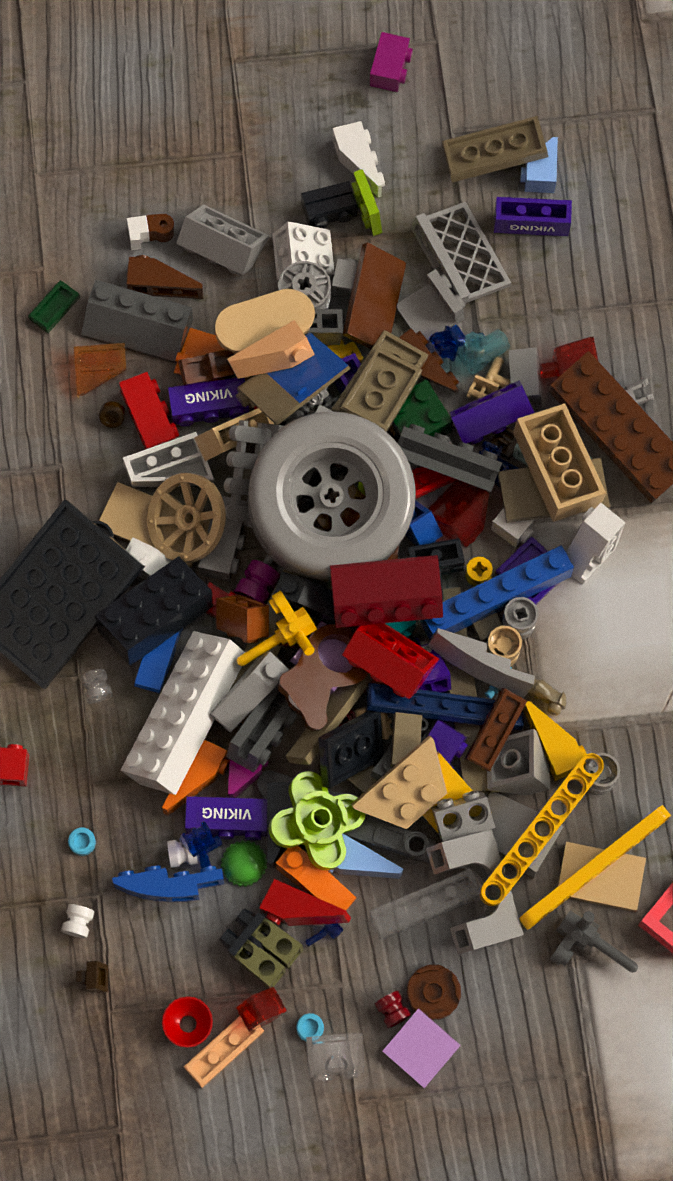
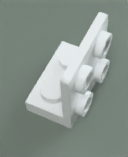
[272,222,335,280]

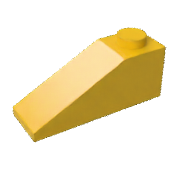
[523,701,587,781]

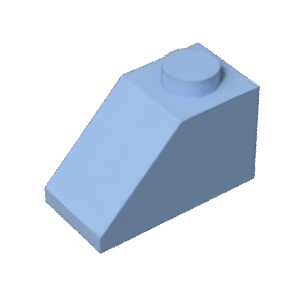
[520,137,558,193]

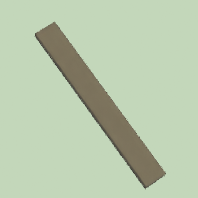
[443,587,491,793]

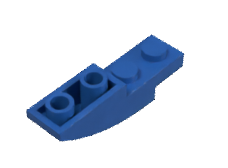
[112,866,225,902]

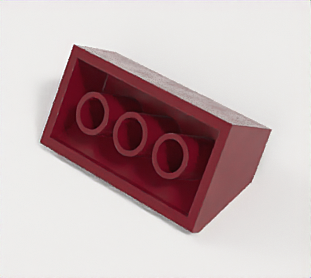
[330,555,443,628]

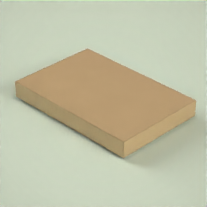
[558,842,646,912]

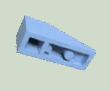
[327,834,403,879]

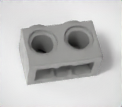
[431,790,495,842]

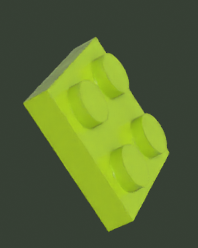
[351,169,382,236]

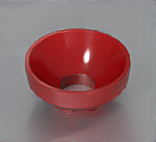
[162,996,213,1048]

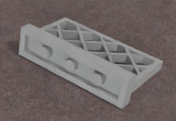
[411,202,511,305]

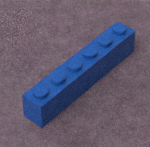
[420,545,574,640]

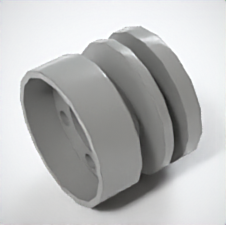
[278,261,331,309]

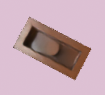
[216,594,269,643]

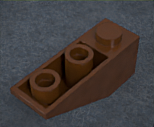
[399,328,460,393]

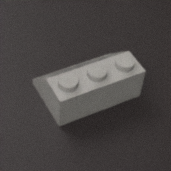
[176,205,269,275]

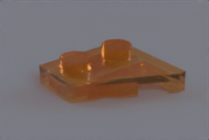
[74,343,127,397]

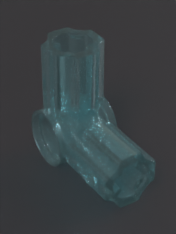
[456,329,510,375]

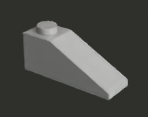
[210,652,289,732]

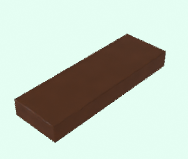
[465,688,527,772]

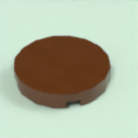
[406,965,461,1020]

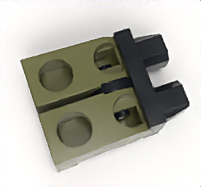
[219,908,304,991]

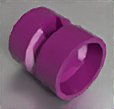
[233,560,280,604]

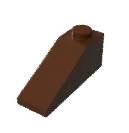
[127,255,204,299]

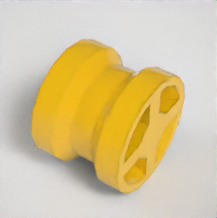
[465,557,493,587]

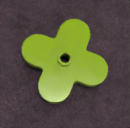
[269,771,366,870]

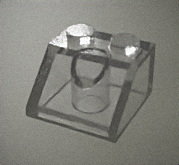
[306,1033,365,1082]

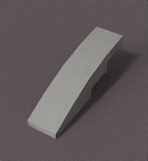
[428,628,535,698]

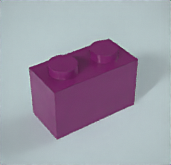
[370,32,413,92]

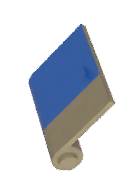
[236,332,350,425]

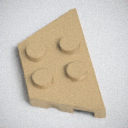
[351,735,447,829]

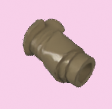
[528,679,567,716]

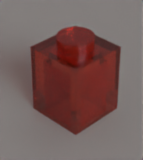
[236,987,287,1032]

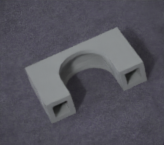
[426,829,524,955]

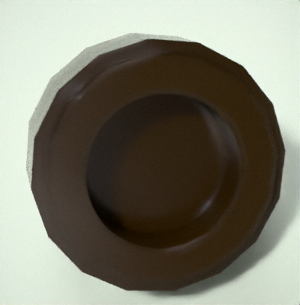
[99,401,125,428]

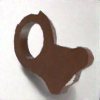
[278,624,368,731]

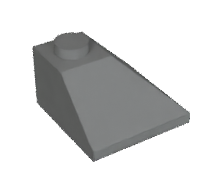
[487,729,550,796]

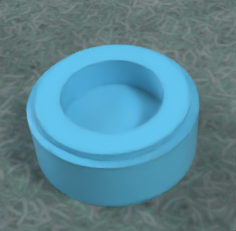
[68,828,96,856]
[296,1013,324,1042]

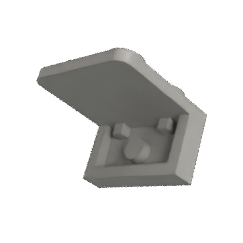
[397,269,465,342]

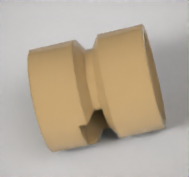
[486,626,522,667]

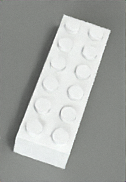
[121,631,245,795]

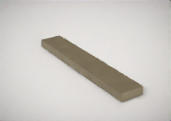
[286,666,373,765]

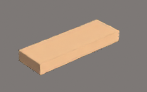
[184,1010,264,1088]

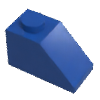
[405,500,443,546]

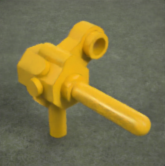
[237,590,317,666]

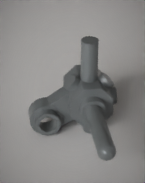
[550,907,638,973]

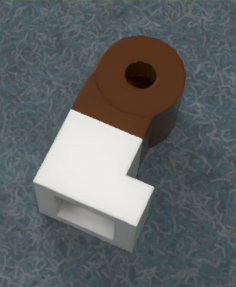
[127,214,174,250]

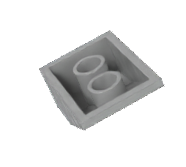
[486,791,563,878]

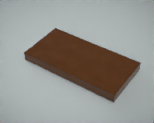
[343,242,406,349]

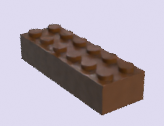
[548,351,673,504]

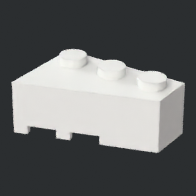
[123,432,214,488]
[566,503,625,585]

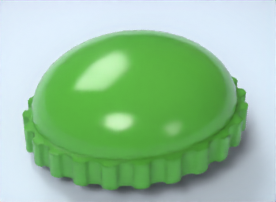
[221,840,267,887]

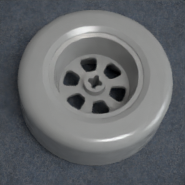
[247,412,416,583]

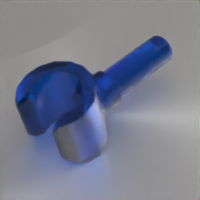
[305,923,343,947]

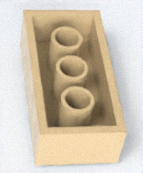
[513,404,606,522]

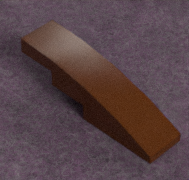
[178,349,235,386]

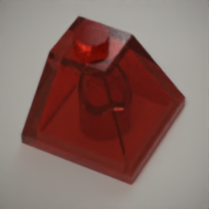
[428,480,489,548]

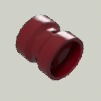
[374,991,411,1029]

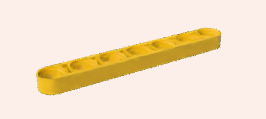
[480,753,604,906]
[519,805,671,930]

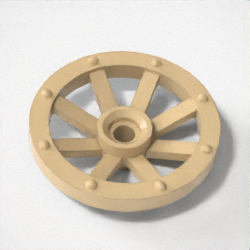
[147,473,226,563]

